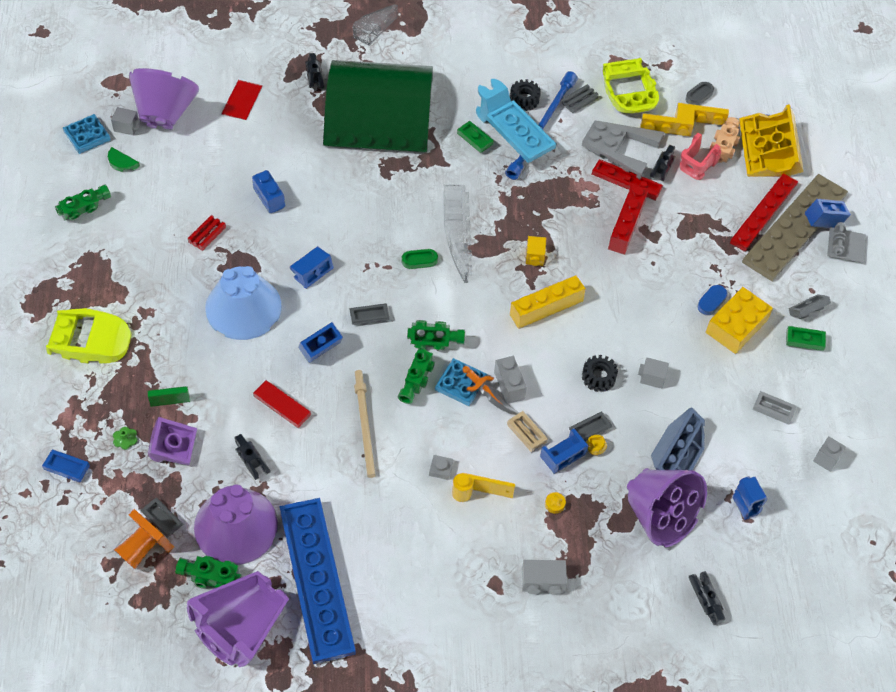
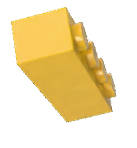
[510,275,586,329]

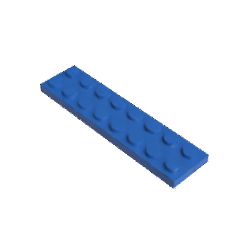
[279,498,356,664]

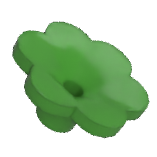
[113,427,137,450]

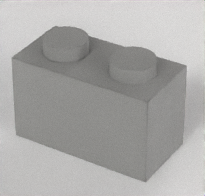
[494,355,527,404]
[522,560,567,595]

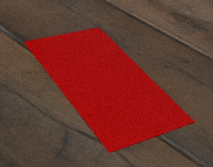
[221,80,263,120]

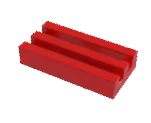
[188,215,226,251]

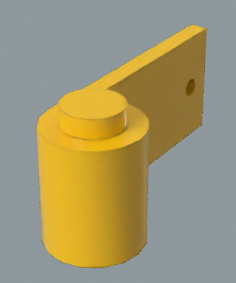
[452,473,515,502]

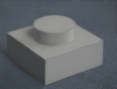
[429,455,453,480]

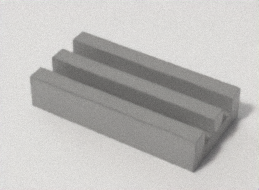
[752,391,797,425]

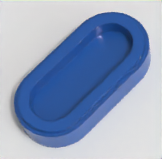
[697,285,727,315]

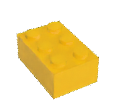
[705,287,773,354]

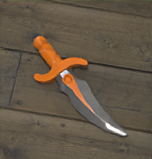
[462,366,519,415]

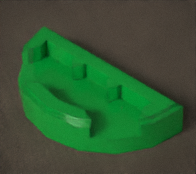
[107,147,140,172]

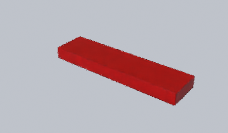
[591,159,663,201]

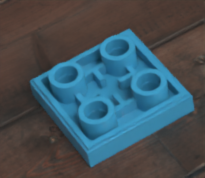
[63,114,111,154]
[435,358,487,406]

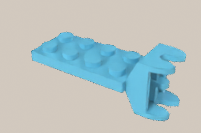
[476,79,556,163]

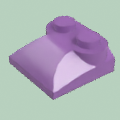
[148,417,197,465]

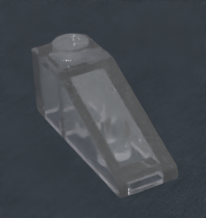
[352,4,398,46]

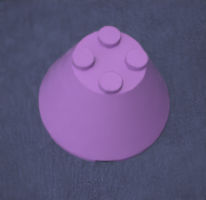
[129,68,199,130]
[627,468,707,548]
[194,484,278,565]

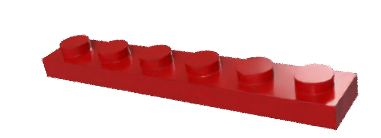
[730,173,798,252]

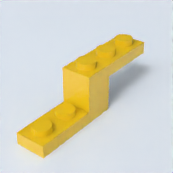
[640,103,729,137]

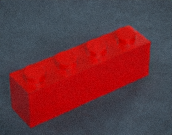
[608,184,649,255]

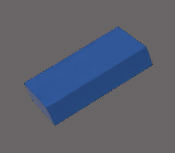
[42,449,90,483]

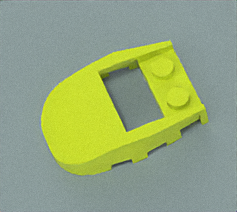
[603,58,659,113]
[46,308,131,364]

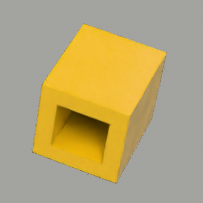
[525,236,546,266]

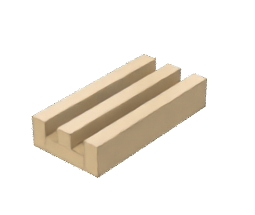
[507,411,548,453]

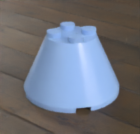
[205,266,282,340]

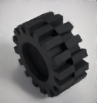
[510,79,541,111]
[582,355,618,392]

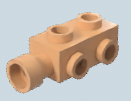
[709,117,740,163]

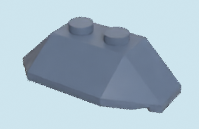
[651,407,705,470]

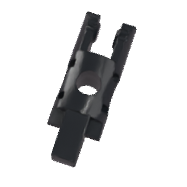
[305,53,324,89]
[650,145,676,181]
[234,434,271,480]
[689,571,725,625]

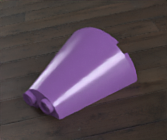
[187,571,289,667]

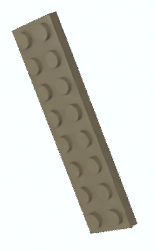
[742,173,848,282]

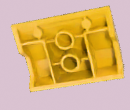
[739,104,804,177]

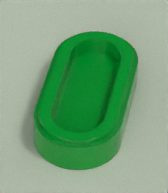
[402,249,438,269]

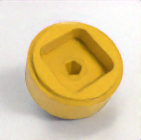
[586,435,607,455]
[545,492,566,514]

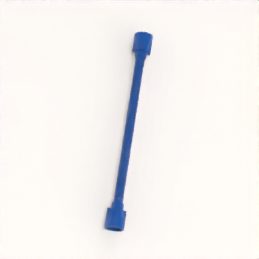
[505,71,578,180]

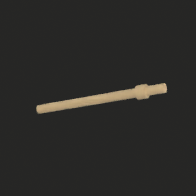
[354,370,375,478]

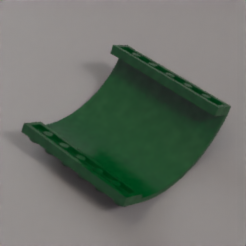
[323,60,433,152]

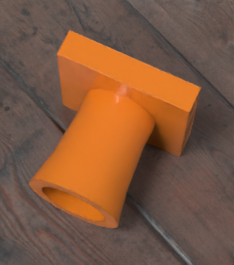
[113,509,174,570]

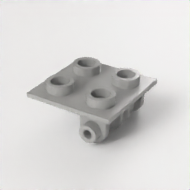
[827,222,866,263]

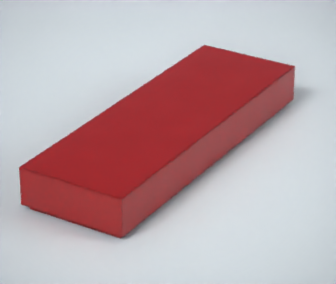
[253,380,311,428]

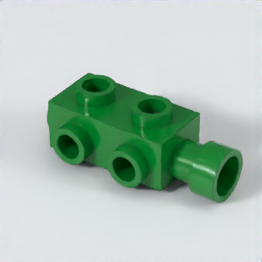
[55,184,111,221]
[407,320,465,350]
[398,349,435,404]
[175,556,242,588]

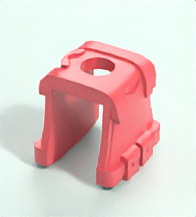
[680,133,721,180]

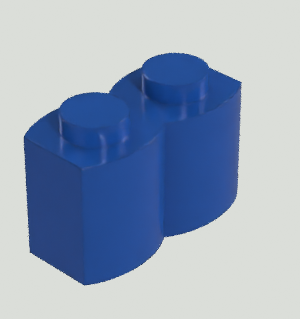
[733,476,768,520]

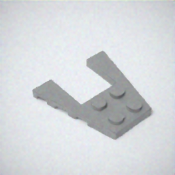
[582,120,665,179]

